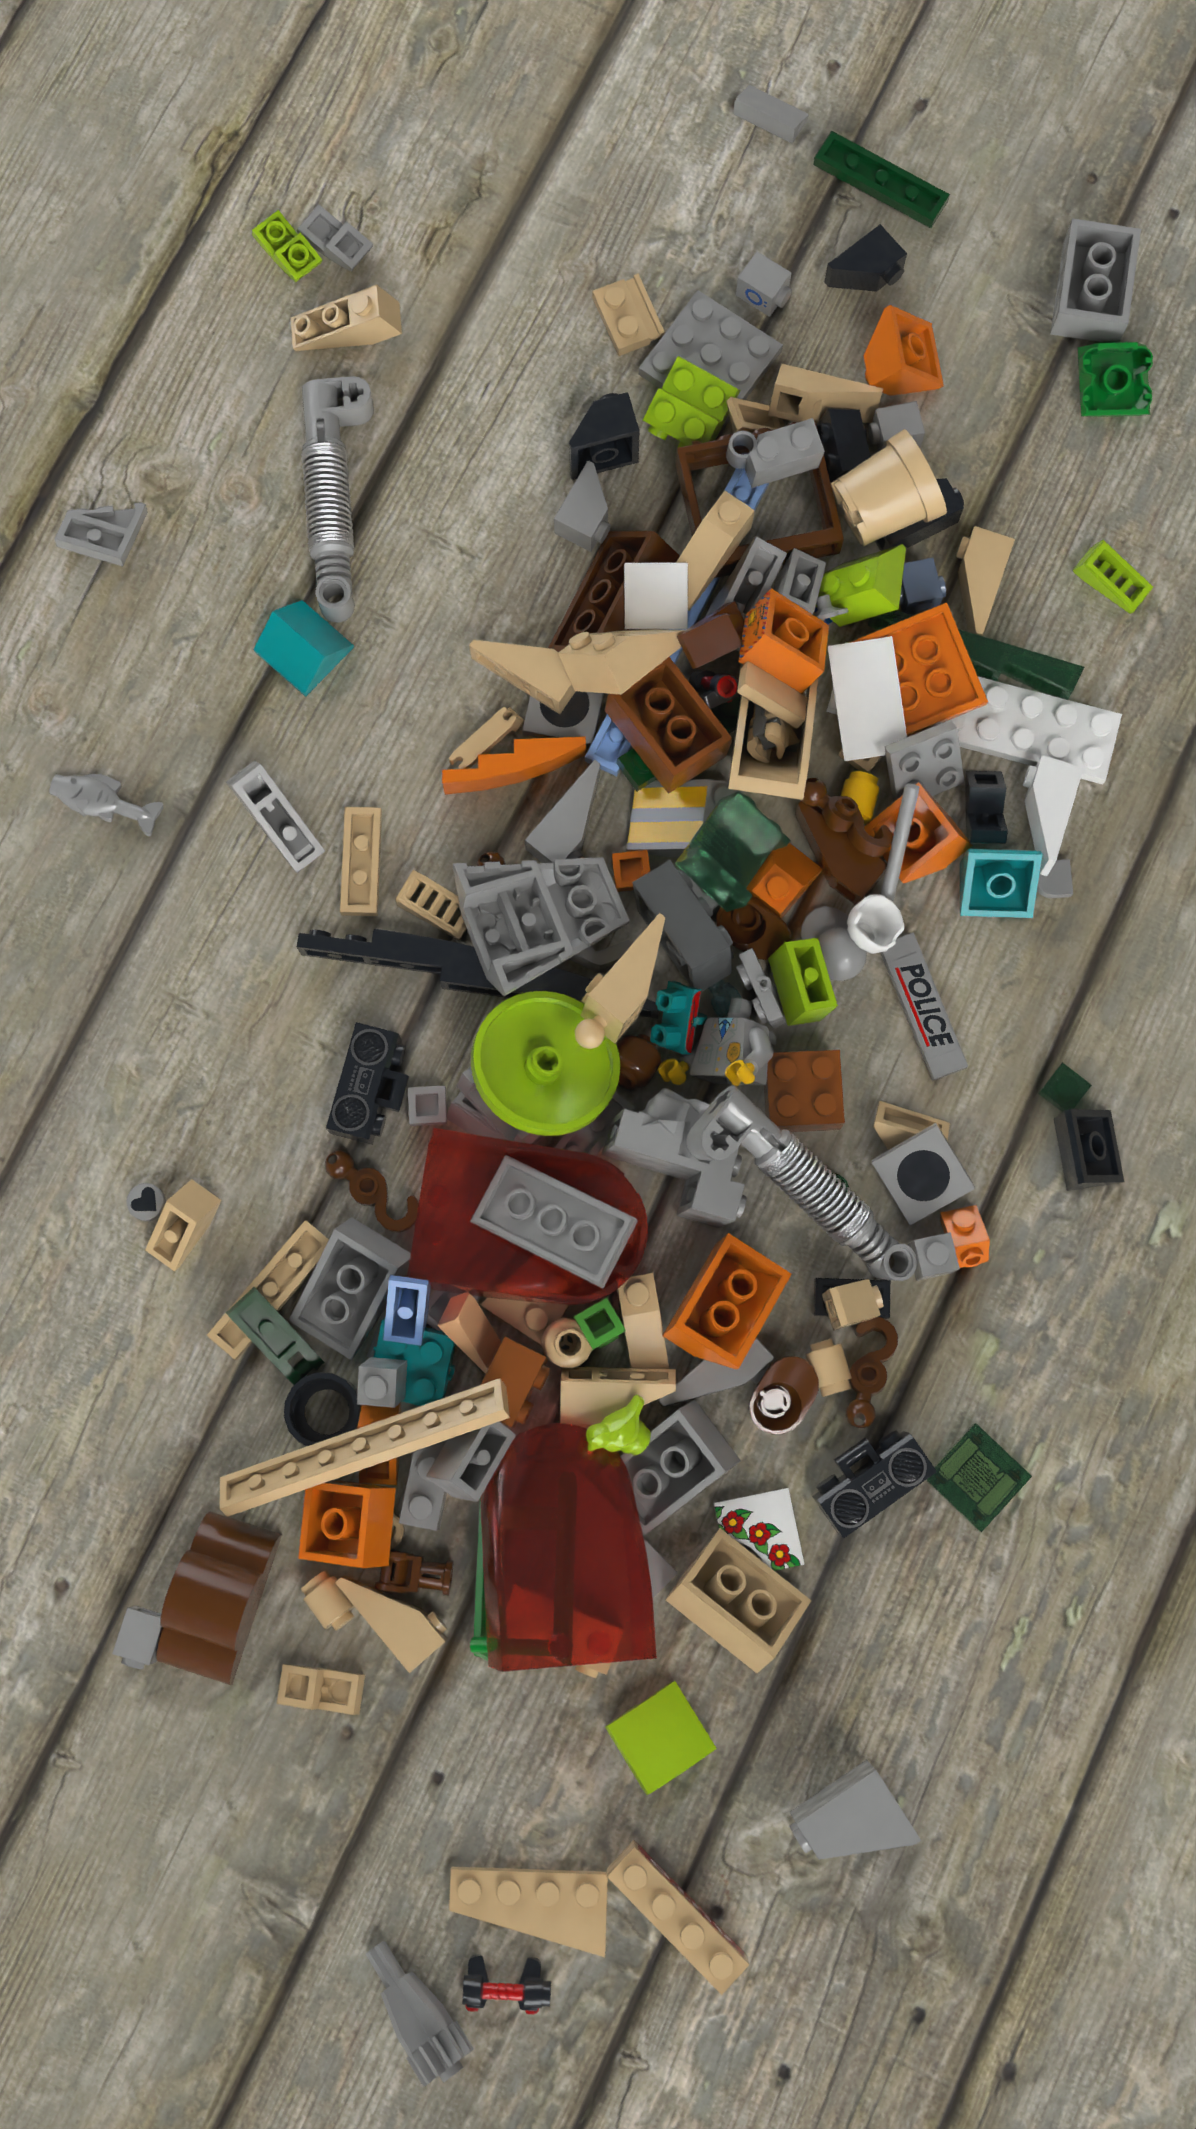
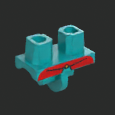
[650,981,708,1055]

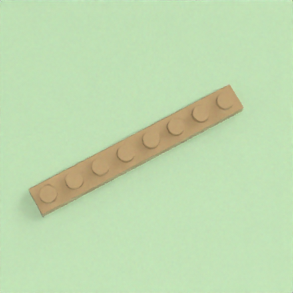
[220,1378,510,1517]

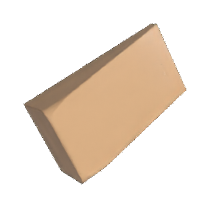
[437,1292,502,1374]

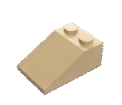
[558,629,685,694]

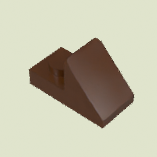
[677,601,744,669]

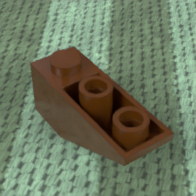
[795,801,887,905]

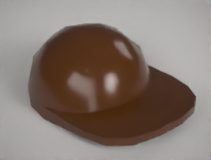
[716,894,792,960]
[749,1356,819,1435]

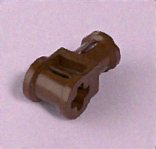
[374,1550,454,1596]

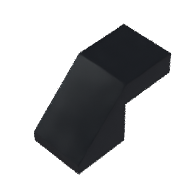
[965,771,1008,844]

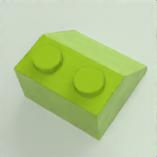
[815,544,906,627]

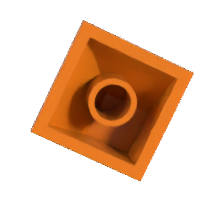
[863,305,944,396]
[864,782,973,884]
[726,825,822,919]

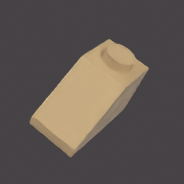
[145,1179,221,1271]
[822,1279,884,1331]

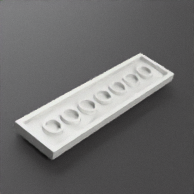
[826,642,1122,784]

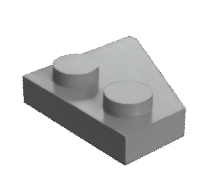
[54,503,148,567]

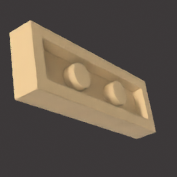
[340,807,382,916]

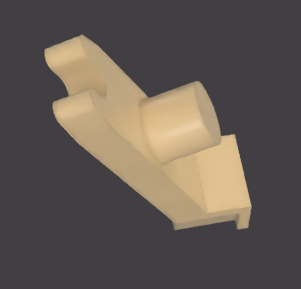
[449,707,525,769]

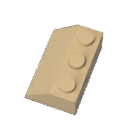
[666,1528,812,1673]

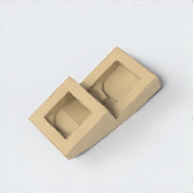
[277,1664,365,1715]

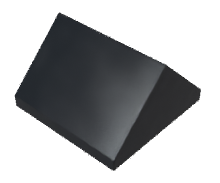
[1054,1109,1124,1191]

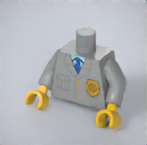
[658,998,773,1086]

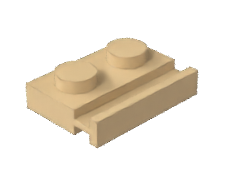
[592,274,665,356]

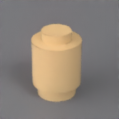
[805,1339,852,1397]
[301,1570,355,1631]

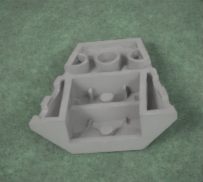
[453,857,630,996]

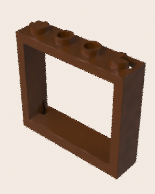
[675,421,844,578]

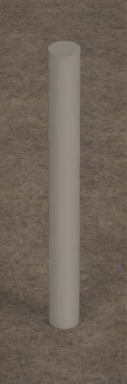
[880,784,920,902]

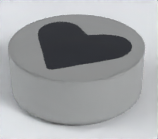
[127,1183,166,1221]

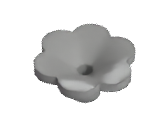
[813,594,849,620]

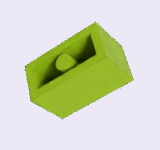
[768,938,838,1026]

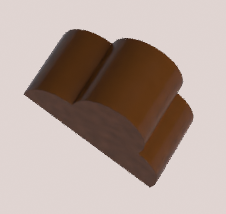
[156,1511,282,1685]

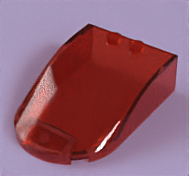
[407,1128,648,1305]
[481,1423,657,1672]

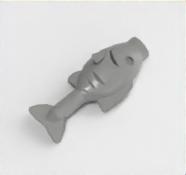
[49,774,163,836]

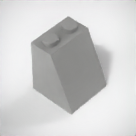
[789,1759,921,1860]

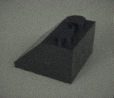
[569,392,640,480]

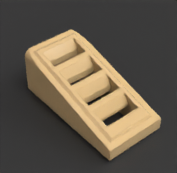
[396,870,467,941]

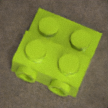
[643,356,741,448]

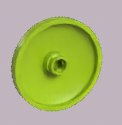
[471,991,620,1136]

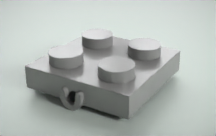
[736,948,787,1029]

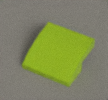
[605,1681,717,1795]

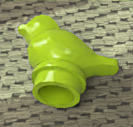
[586,1394,651,1455]

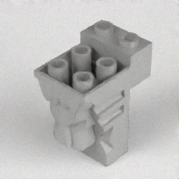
[601,1088,747,1228]

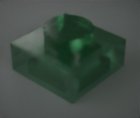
[1038,1062,1092,1112]

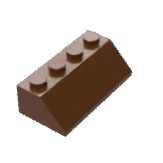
[548,531,680,652]

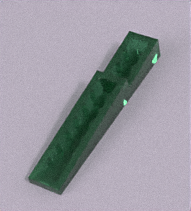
[868,610,1085,700]

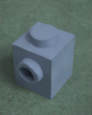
[899,558,946,617]

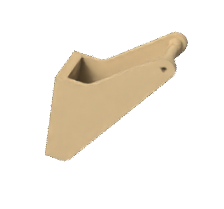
[728,612,825,800]

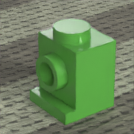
[574,1298,626,1350]

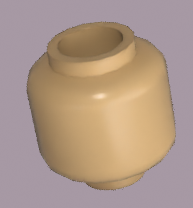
[541,1318,592,1368]

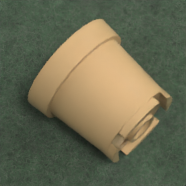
[831,429,947,547]

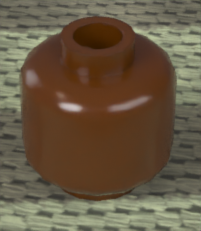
[616,1034,661,1090]

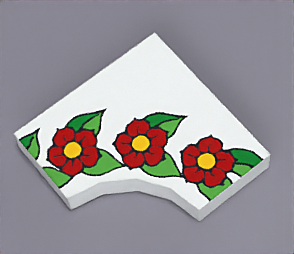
[713,1488,805,1571]

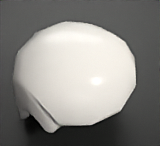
[847,894,904,954]

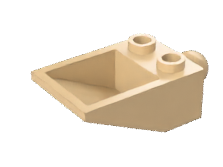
[575,913,665,1049]

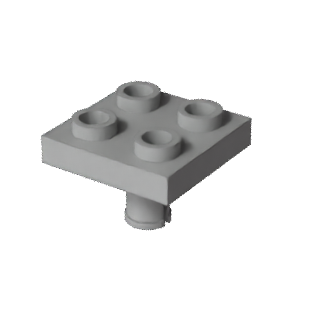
[884,720,964,802]

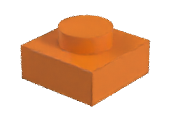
[612,850,650,892]

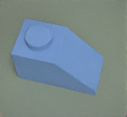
[383,1275,431,1346]

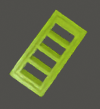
[1072,540,1153,614]

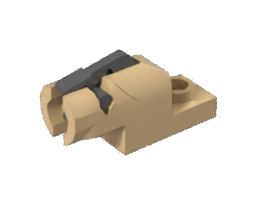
[747,692,805,763]

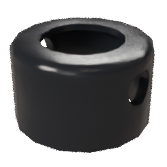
[284,1373,361,1446]

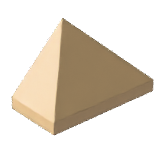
[726,397,785,434]
[873,1101,950,1150]

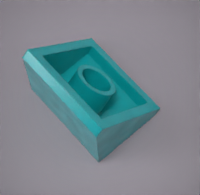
[253,600,354,697]
[960,849,1043,918]

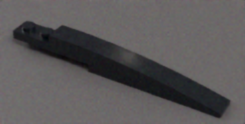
[296,929,659,1019]

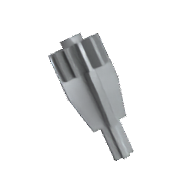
[366,1941,474,2087]

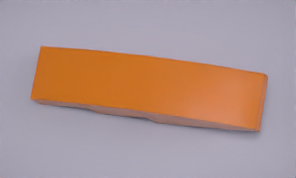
[442,736,586,795]

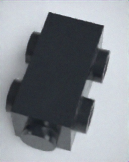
[816,408,871,483]

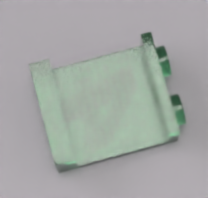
[675,791,791,912]

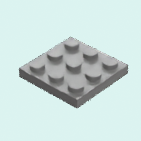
[638,290,783,430]

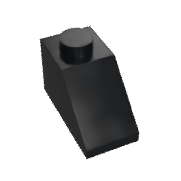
[824,224,907,292]

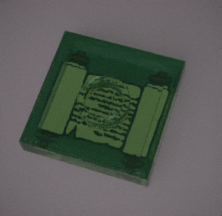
[925,1423,1032,1532]

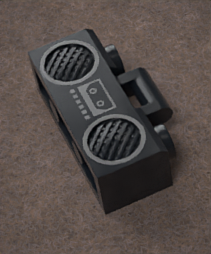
[326,1022,409,1145]
[812,1430,937,1538]

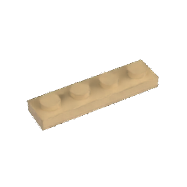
[206,1220,329,1360]

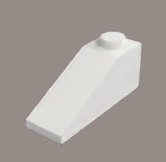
[1023,755,1084,876]

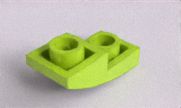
[252,210,323,282]

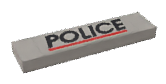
[880,932,968,1081]

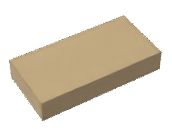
[737,661,807,728]

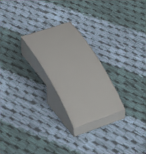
[297,204,373,272]

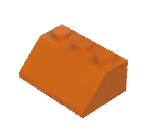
[662,1233,792,1370]

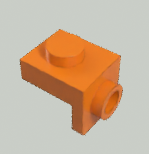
[940,1205,990,1268]

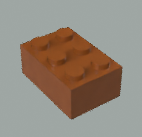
[605,657,733,794]

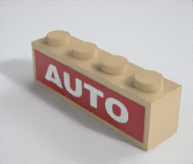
[607,1840,749,1995]

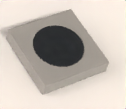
[522,691,604,748]
[872,1123,975,1226]

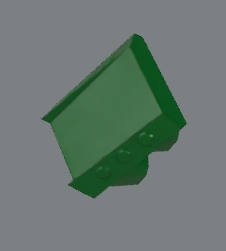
[1077,342,1153,417]

